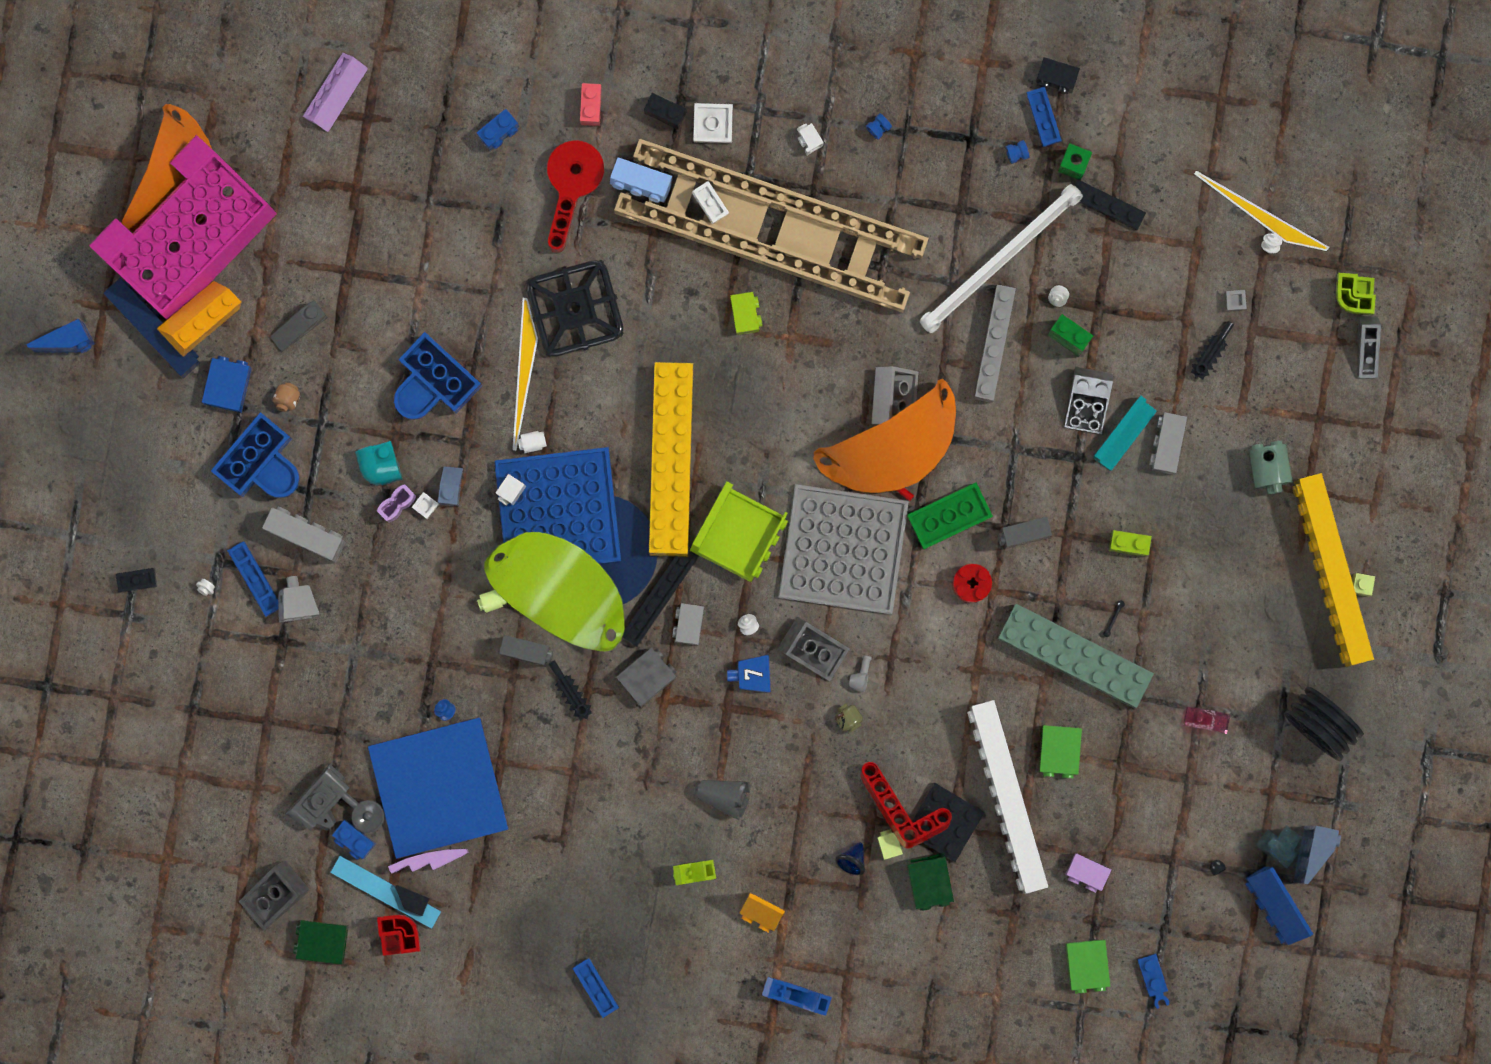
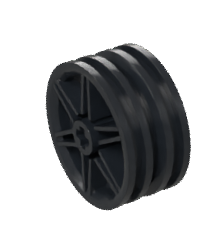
[1284,686,1364,761]

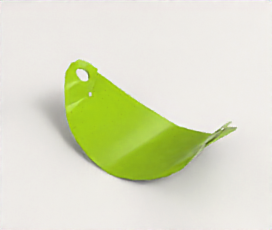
[484,532,625,652]

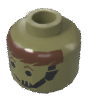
[835,704,863,733]

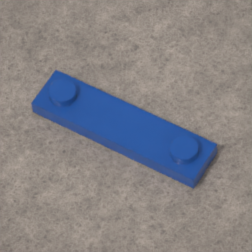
[227,541,279,617]

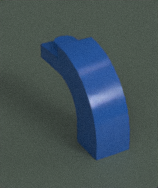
[762,977,832,1016]

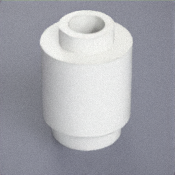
[518,431,547,453]

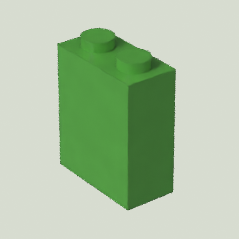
[1038,725,1082,778]
[1065,939,1110,994]

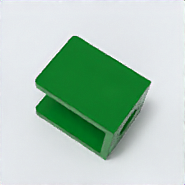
[1058,143,1092,180]

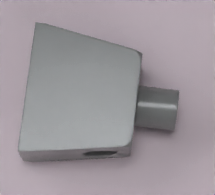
[278,576,319,623]

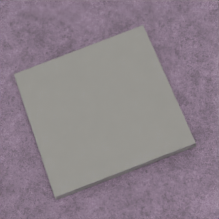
[778,484,909,615]

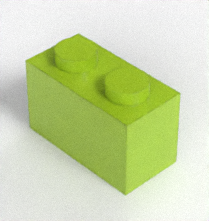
[730,292,762,335]
[1108,530,1152,557]

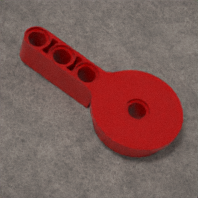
[547,140,604,253]

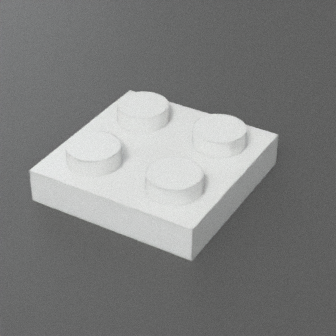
[694,103,733,143]

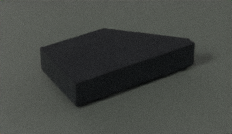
[395,885,430,916]

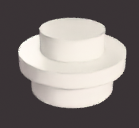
[196,579,215,596]

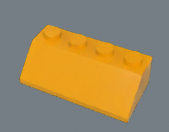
[157,281,241,357]

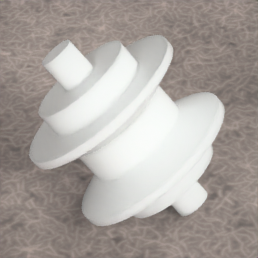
[1261,233,1282,253]
[1048,285,1069,307]
[738,614,759,635]

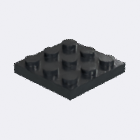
[909,783,985,862]

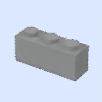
[1149,412,1187,475]

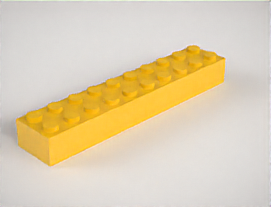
[649,362,693,557]
[1292,473,1374,667]

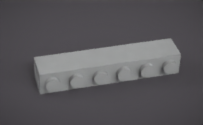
[974,285,1016,403]

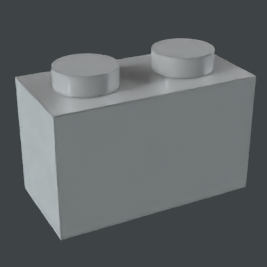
[672,603,704,646]

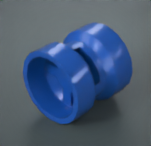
[866,113,892,140]
[1005,140,1030,164]

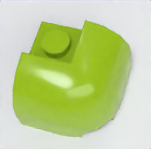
[1336,273,1376,315]

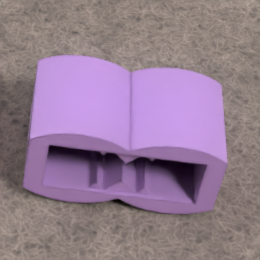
[377,485,416,523]

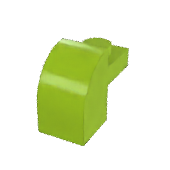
[673,860,716,885]

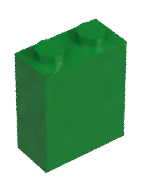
[1047,314,1093,357]

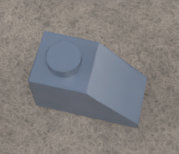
[438,466,463,507]

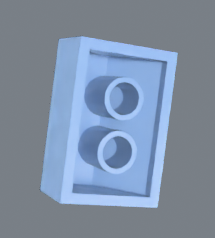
[610,158,672,203]

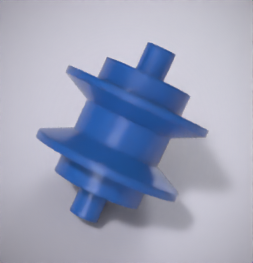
[434,699,456,721]

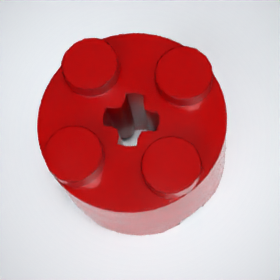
[952,564,992,603]

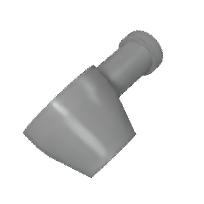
[849,655,872,692]

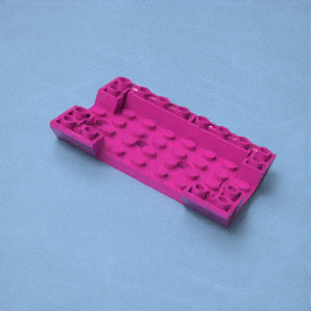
[89,135,277,320]

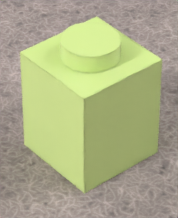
[1352,573,1375,597]
[877,829,903,860]

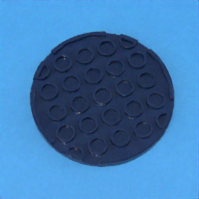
[600,496,658,604]

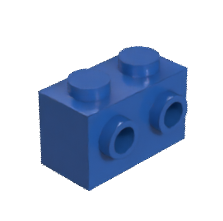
[476,109,519,151]
[332,820,376,860]

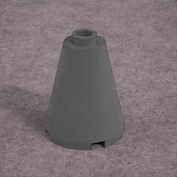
[695,780,750,820]

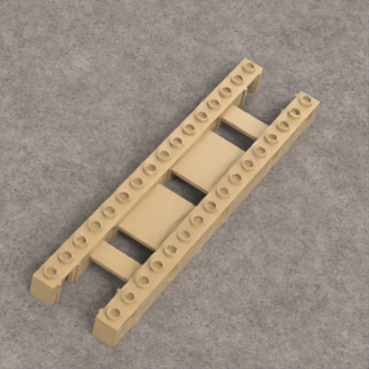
[614,139,929,313]

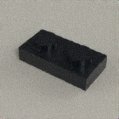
[116,568,157,593]

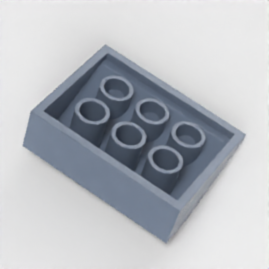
[1293,826,1341,884]

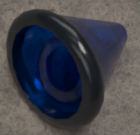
[835,842,865,876]

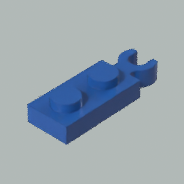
[1137,954,1169,1009]

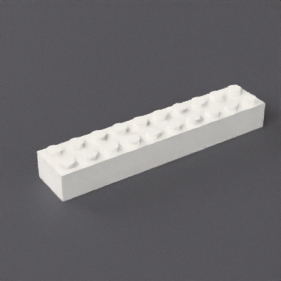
[967,700,1048,894]

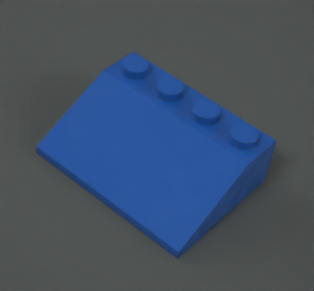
[1245,867,1313,945]

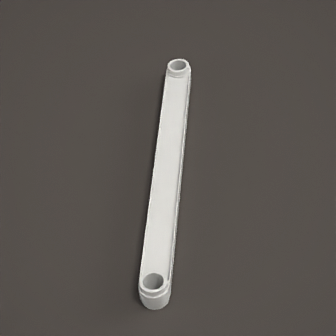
[920,184,1083,333]

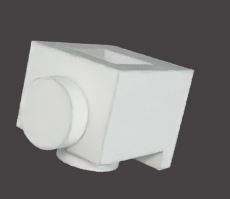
[797,123,824,155]

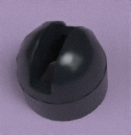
[1210,860,1227,876]

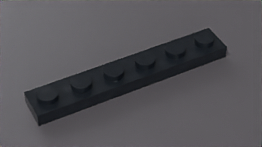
[622,543,699,647]

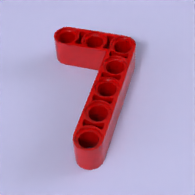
[860,762,952,849]

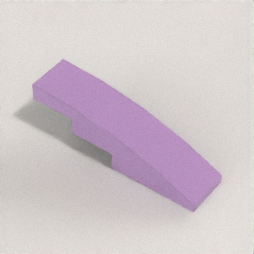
[388,849,469,874]

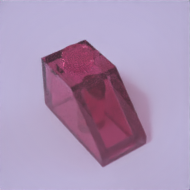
[1183,707,1231,734]

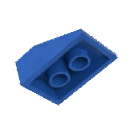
[27,319,95,353]

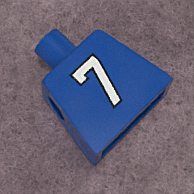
[727,655,770,693]

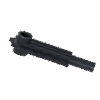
[1190,321,1234,380]
[548,660,592,721]

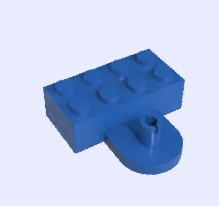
[394,332,482,420]
[211,412,300,498]

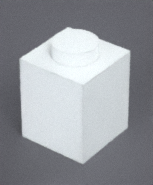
[496,474,526,506]

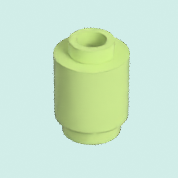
[477,590,507,613]

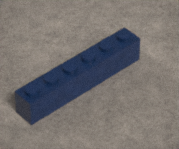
[104,278,200,379]

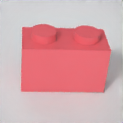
[580,83,602,126]

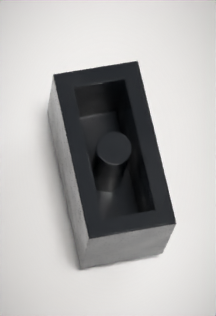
[1036,57,1080,94]
[644,93,687,130]

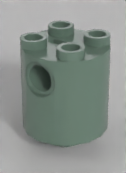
[1249,441,1293,494]

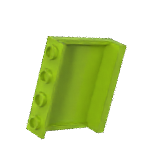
[690,481,788,583]

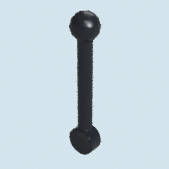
[1103,600,1125,637]

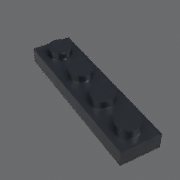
[1075,179,1146,230]

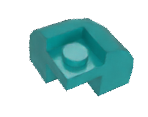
[355,441,403,486]

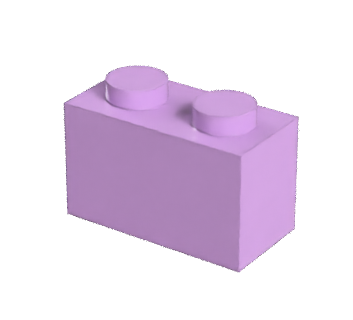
[1065,853,1111,893]

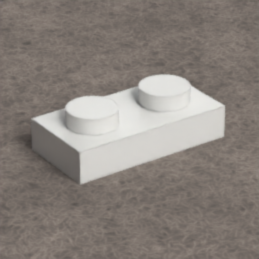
[692,181,729,224]

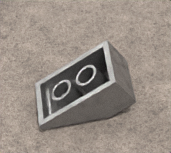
[777,617,850,681]
[239,861,310,931]

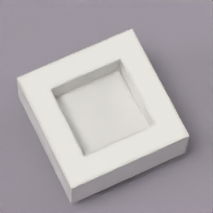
[412,492,439,519]

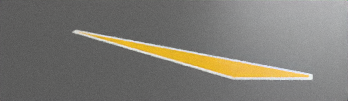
[1194,171,1329,251]
[513,298,538,451]

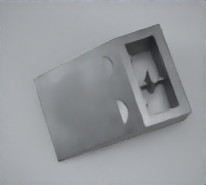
[1064,367,1113,434]

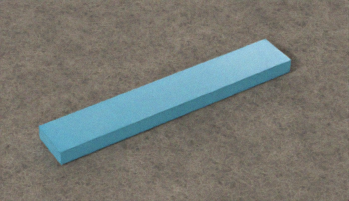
[330,856,441,929]

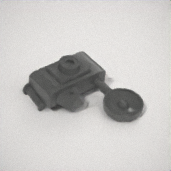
[284,763,384,833]

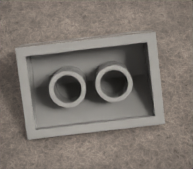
[872,366,918,425]

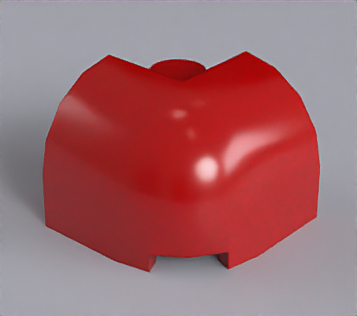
[377,915,421,956]

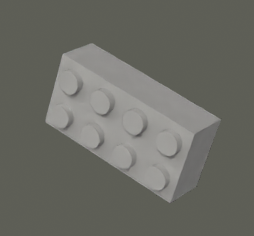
[262,506,346,563]

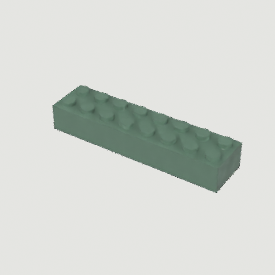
[997,604,1154,709]

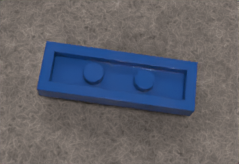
[1026,87,1062,147]
[573,958,619,1018]

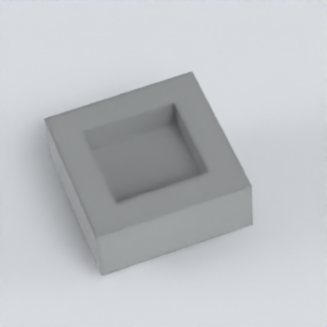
[1225,290,1247,311]

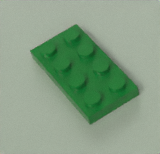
[907,482,993,550]

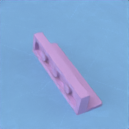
[303,53,368,132]

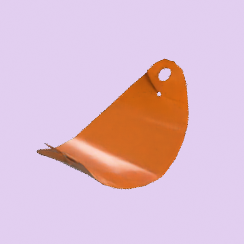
[121,104,212,244]
[813,379,956,493]

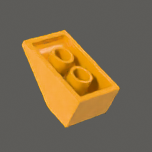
[740,893,785,933]

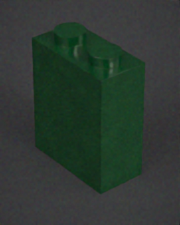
[906,853,954,911]
[293,920,349,965]

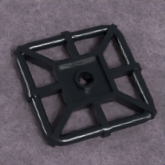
[526,260,624,357]

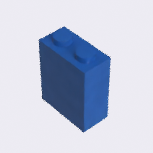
[202,356,252,413]

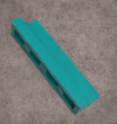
[1093,395,1157,471]

